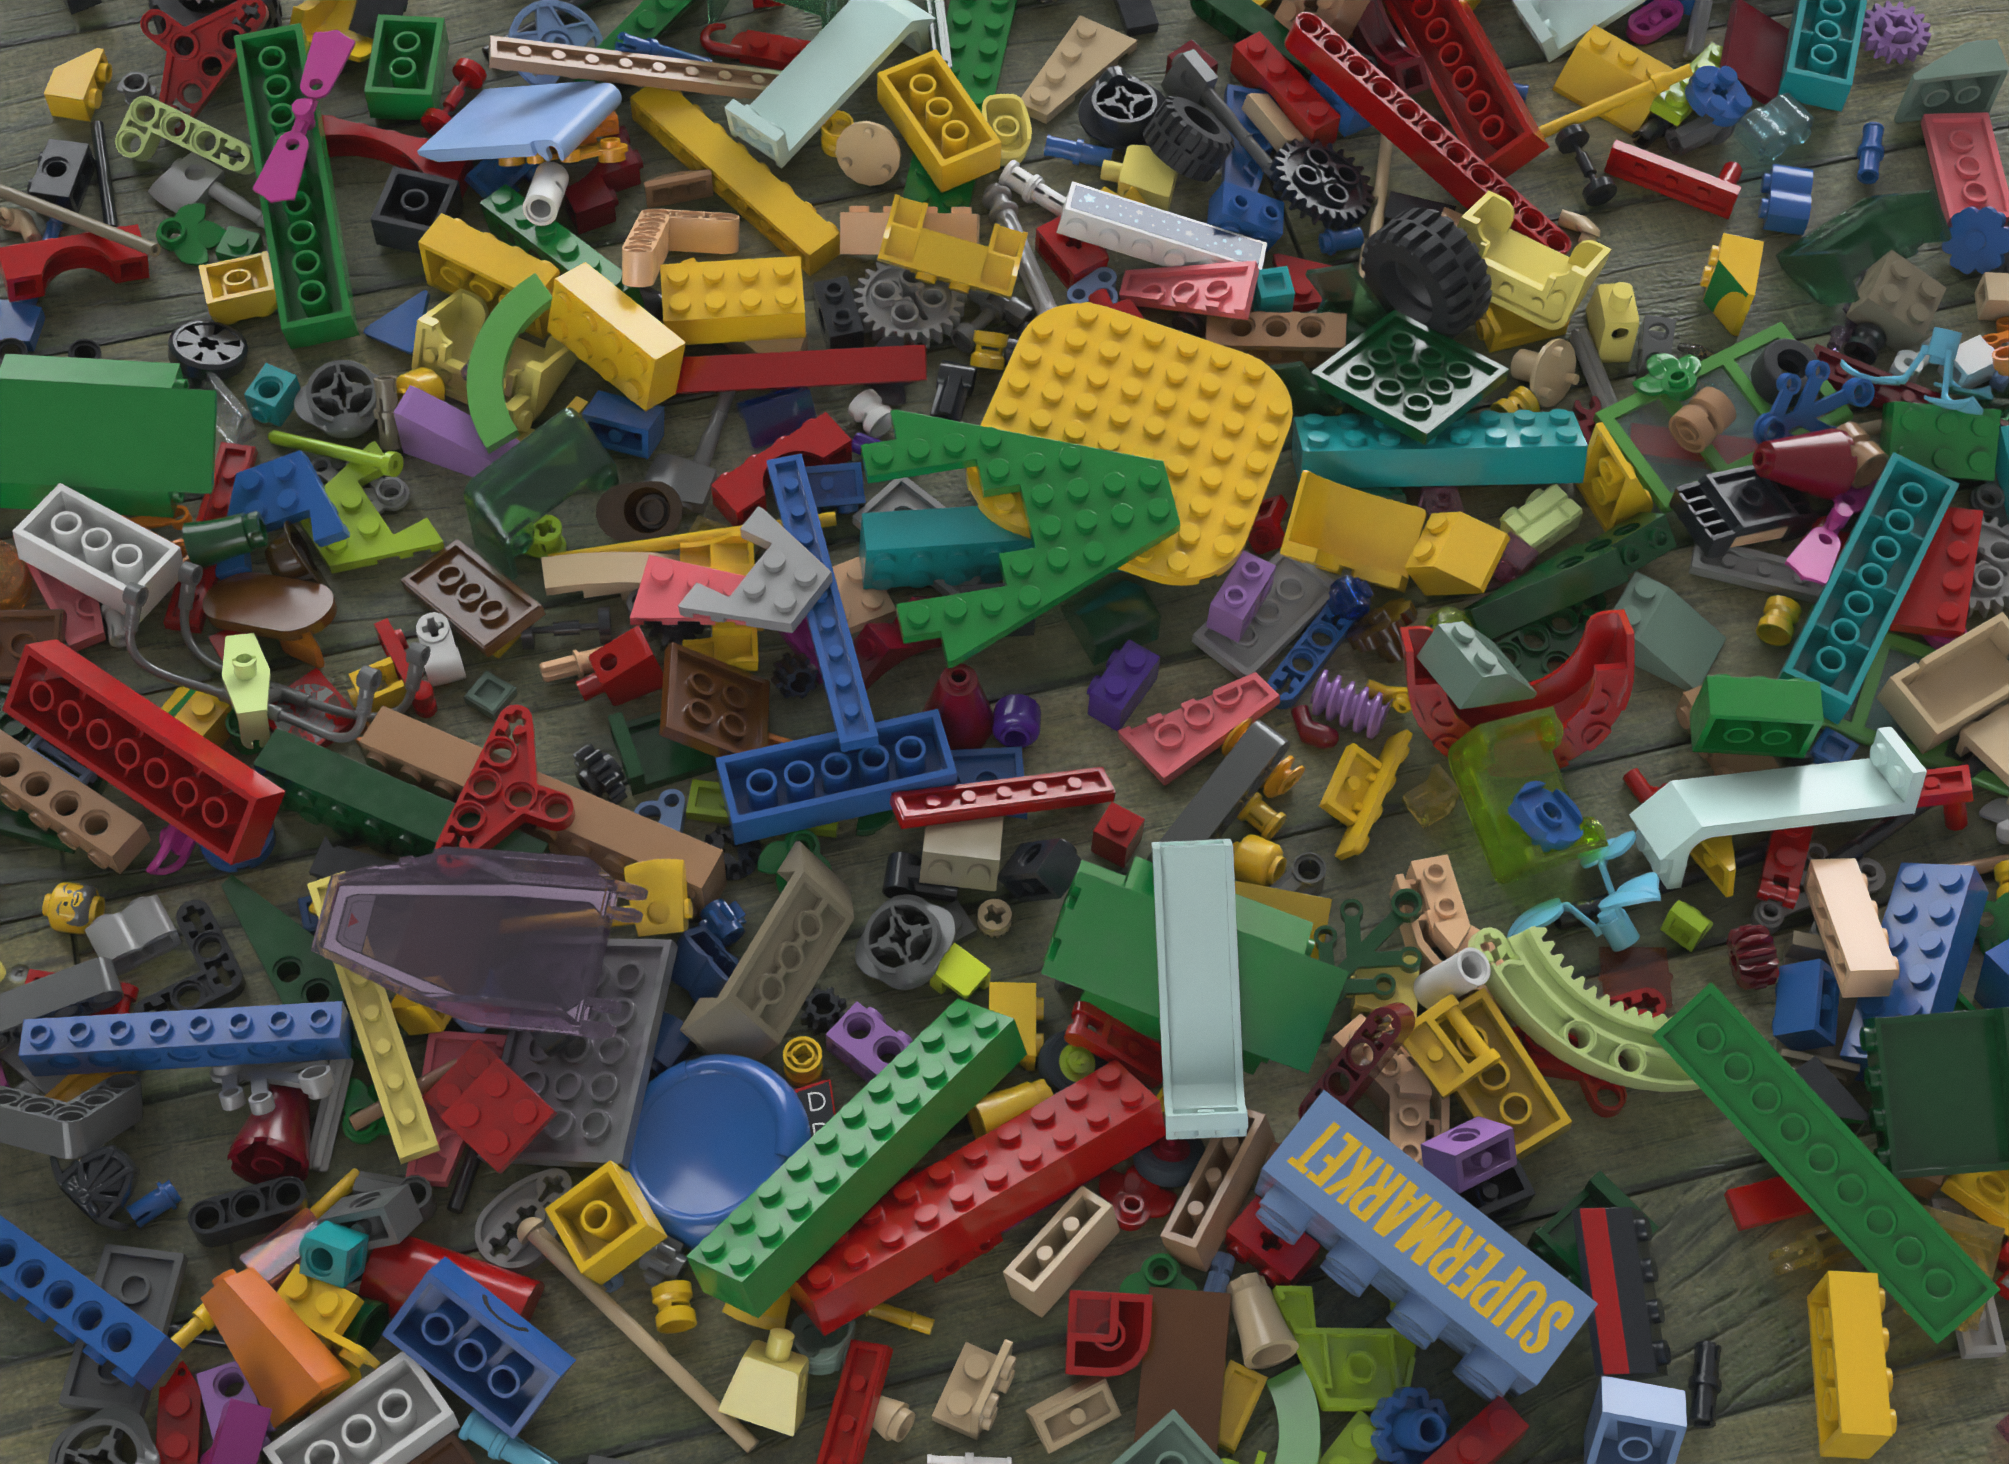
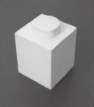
[1937,335,1995,389]

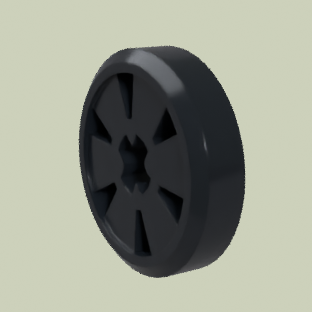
[168,320,248,381]

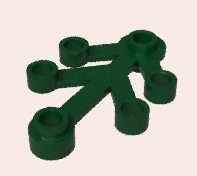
[1314,888,1422,1006]

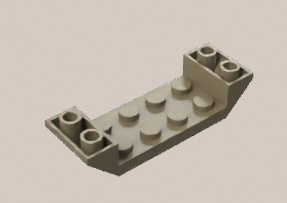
[680,841,855,1061]

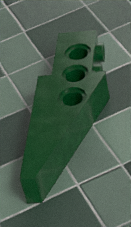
[1463,512,1677,639]
[221,875,400,1066]

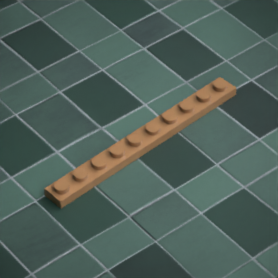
[489,35,782,99]

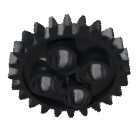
[1269,137,1375,230]

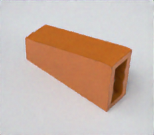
[200,1267,351,1429]

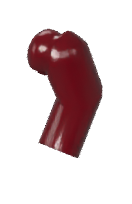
[1291,705,1339,749]

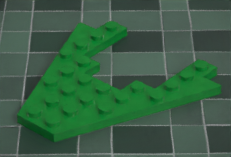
[861,410,1181,668]

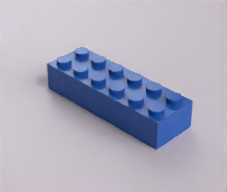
[716,709,957,845]
[1840,862,1989,1081]

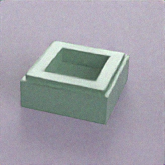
[464,670,517,721]

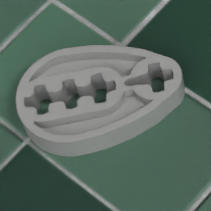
[475,1168,573,1274]

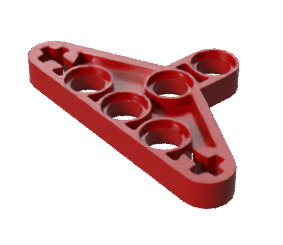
[140,0,269,136]
[435,704,575,873]
[1512,987,1667,1118]

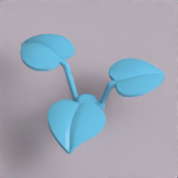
[1840,327,1994,415]
[1507,830,1661,952]

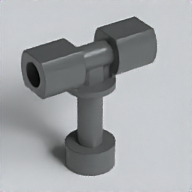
[950,289,1035,353]

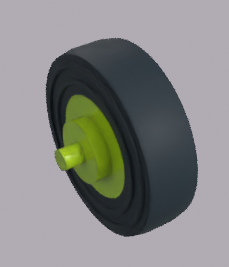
[1038,1029,1108,1095]

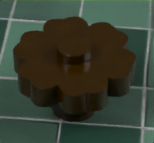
[1346,598,1418,663]

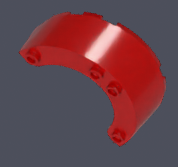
[1400,609,1635,778]

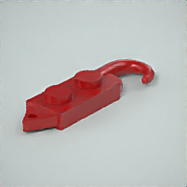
[700,23,811,71]
[156,1361,204,1464]

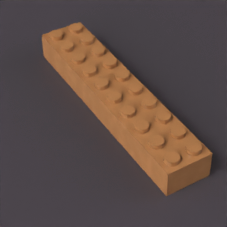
[359,706,727,920]

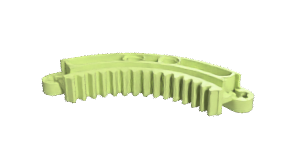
[1468,926,1700,1092]

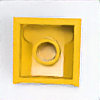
[198,251,278,325]

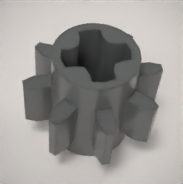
[639,1235,689,1286]

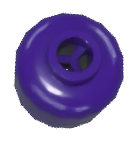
[992,694,1042,748]

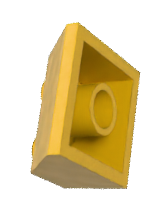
[1404,511,1510,596]

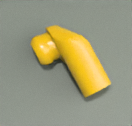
[1365,679,1412,714]

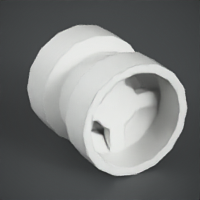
[848,389,892,438]

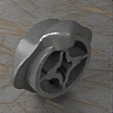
[294,360,379,439]
[855,894,957,990]
[48,1406,161,1464]

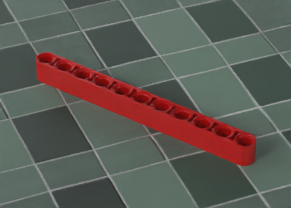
[1285,12,1571,255]

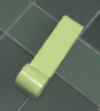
[115,96,255,175]

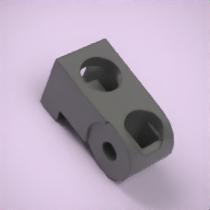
[1636,314,1676,379]

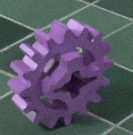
[1860,1,1931,64]

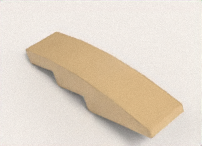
[541,552,680,600]

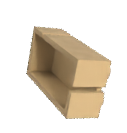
[1876,612,2009,754]

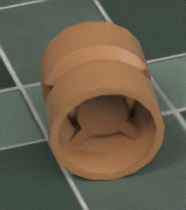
[1668,387,1736,453]
[1836,422,1889,489]

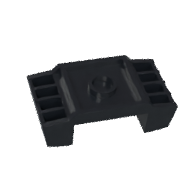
[1669,465,1819,558]

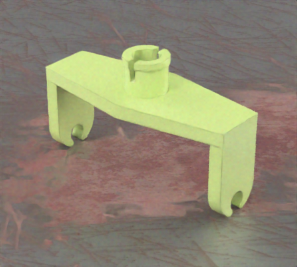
[222,633,271,749]

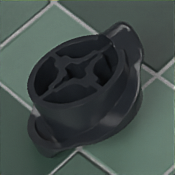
[1078,66,1165,157]

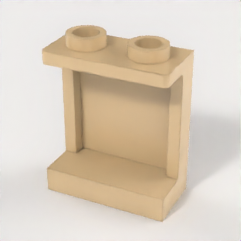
[1955,703,2009,805]

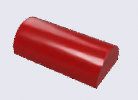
[359,1235,545,1322]

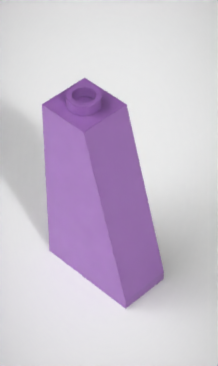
[393,385,536,494]

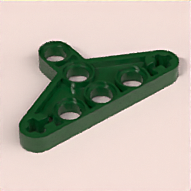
[1496,593,1607,683]

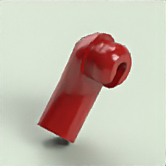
[1622,768,1667,804]

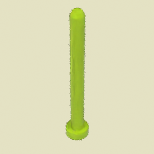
[268,430,404,477]

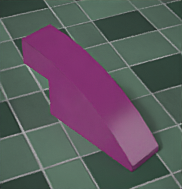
[199,1398,272,1464]

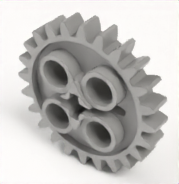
[854,262,965,348]
[1967,515,2009,618]

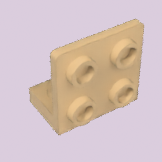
[932,1339,1017,1440]

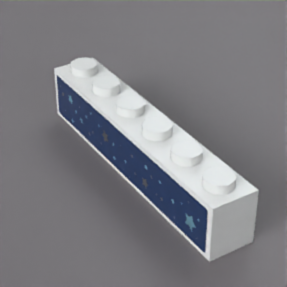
[1057,181,1267,270]

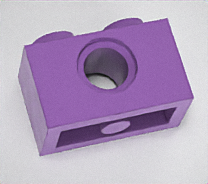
[1421,1116,1517,1193]

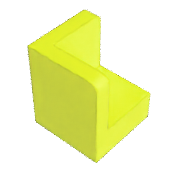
[930,943,991,999]

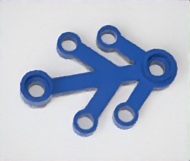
[1753,360,1875,445]

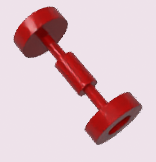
[420,58,487,136]

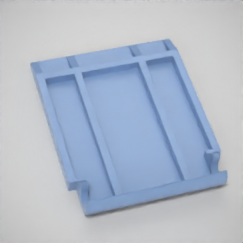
[417,81,622,162]

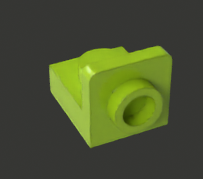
[1660,900,1713,952]

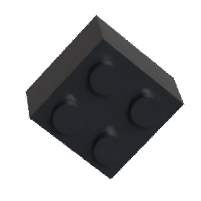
[370,166,464,254]

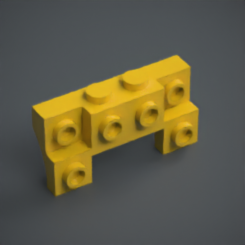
[877,194,1028,299]
[680,531,764,671]

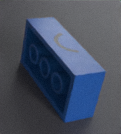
[382,1257,576,1439]

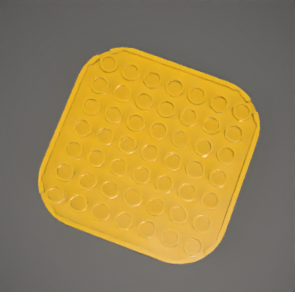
[966,302,1293,586]

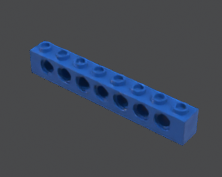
[18,1001,354,1077]

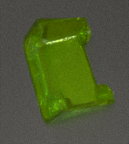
[1448,706,1609,884]

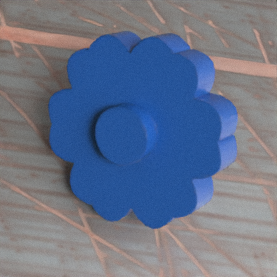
[1942,206,2009,274]
[1370,1387,1451,1464]

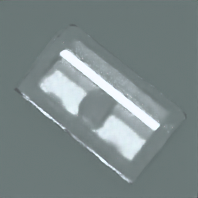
[200,371,257,445]

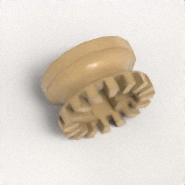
[977,899,1012,938]

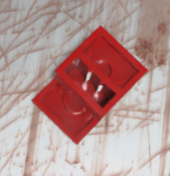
[422,1038,558,1174]

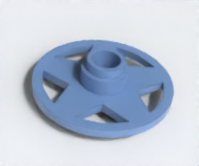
[508,0,603,85]

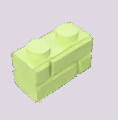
[1499,484,1583,565]

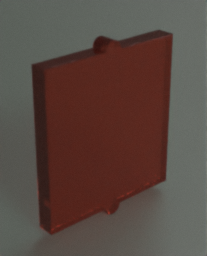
[1598,947,1673,1008]

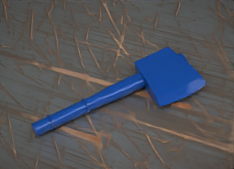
[0,217,63,351]

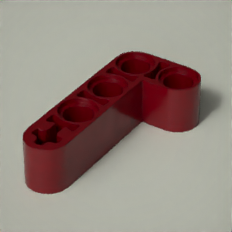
[1298,1002,1415,1128]

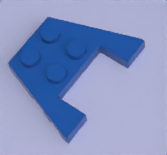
[215,450,350,580]

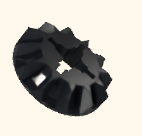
[704,825,762,881]

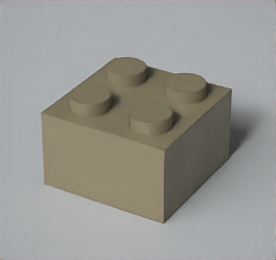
[1846,250,1947,353]

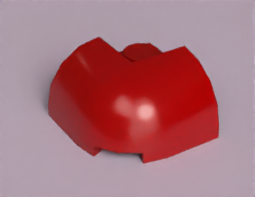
[1065,1290,1153,1377]

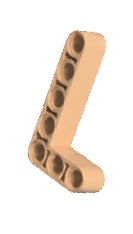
[622,209,740,287]

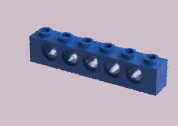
[0,1215,183,1391]

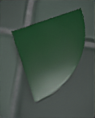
[856,810,896,837]

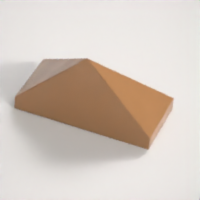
[644,169,713,209]

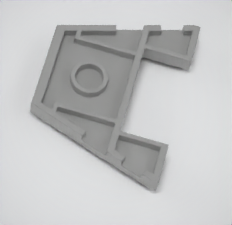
[678,506,833,633]

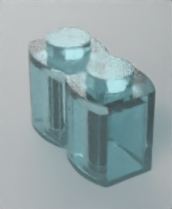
[1734,93,1815,162]

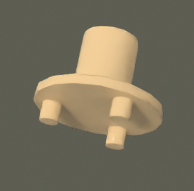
[835,121,901,186]
[1511,338,1580,407]

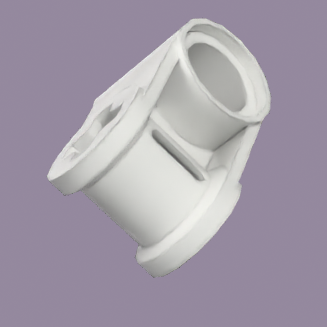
[416,612,466,687]

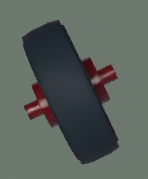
[1133,1136,1205,1187]

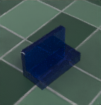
[736,387,817,448]

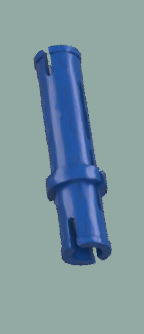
[615,32,712,62]

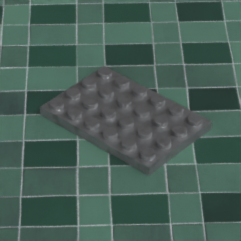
[477,937,678,1169]

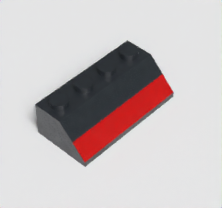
[1572,1207,1671,1381]

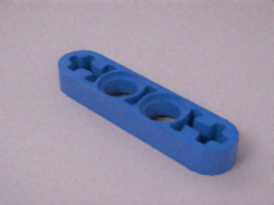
[1267,596,1358,709]

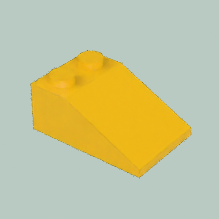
[1575,422,1653,532]

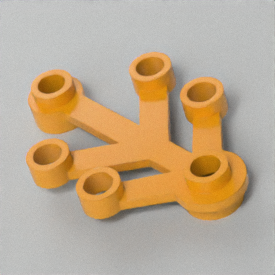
[498,137,628,167]

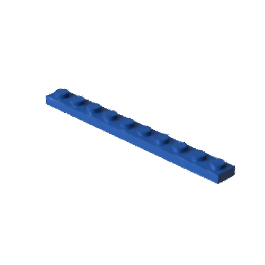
[766,454,879,752]

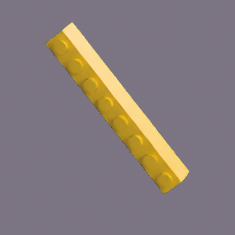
[630,86,840,276]

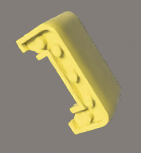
[1457,191,1612,330]
[412,288,578,422]

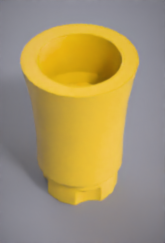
[967,1079,1053,1139]

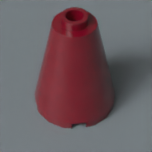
[1752,428,1858,500]
[922,663,993,750]
[227,1084,310,1185]

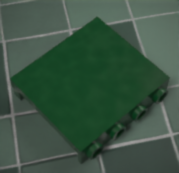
[1859,1007,2009,1180]

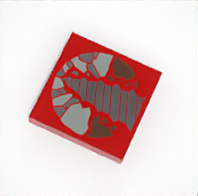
[268,667,356,748]

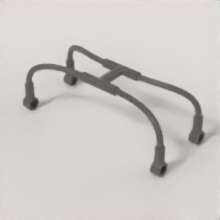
[122,561,431,743]

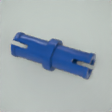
[1857,122,1885,184]
[1044,134,1113,167]

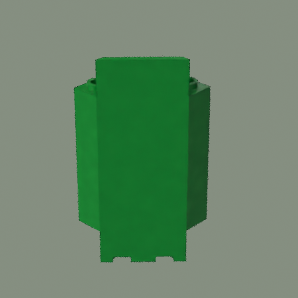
[0,354,217,518]
[1041,856,1349,1075]

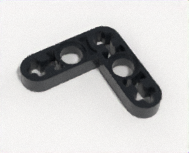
[133,899,246,1013]

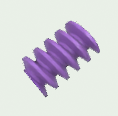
[1310,669,1393,739]

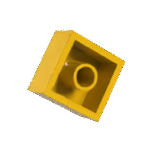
[545,1160,668,1285]

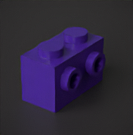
[1086,639,1160,732]

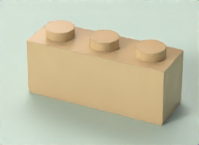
[1003,1186,1120,1318]

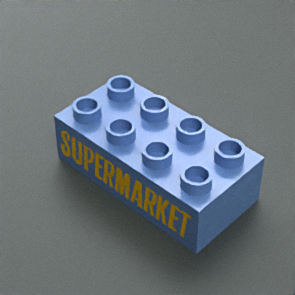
[1254,1090,1598,1403]

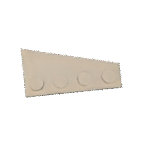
[1021,15,1137,124]

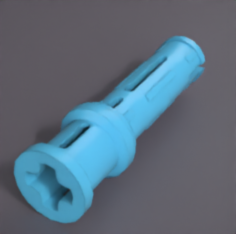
[459,1409,559,1464]

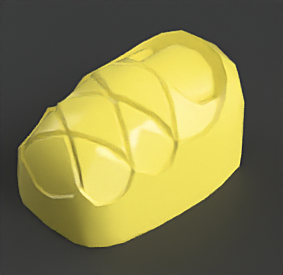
[982,94,1032,167]

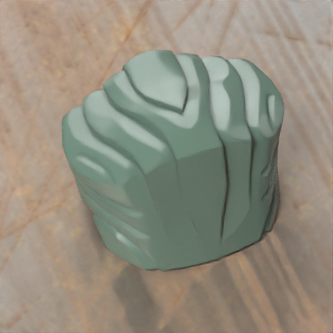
[791,1312,856,1375]

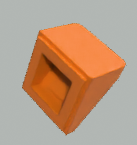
[280,631,325,669]

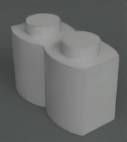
[85,895,182,976]

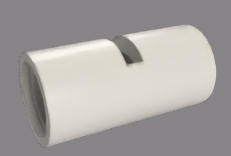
[523,162,569,226]
[1414,947,1491,1009]

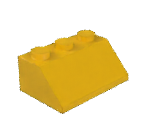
[1553,24,1674,135]

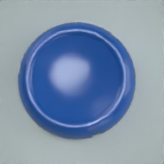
[625,1054,811,1249]

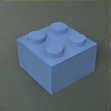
[1584,1375,1687,1464]

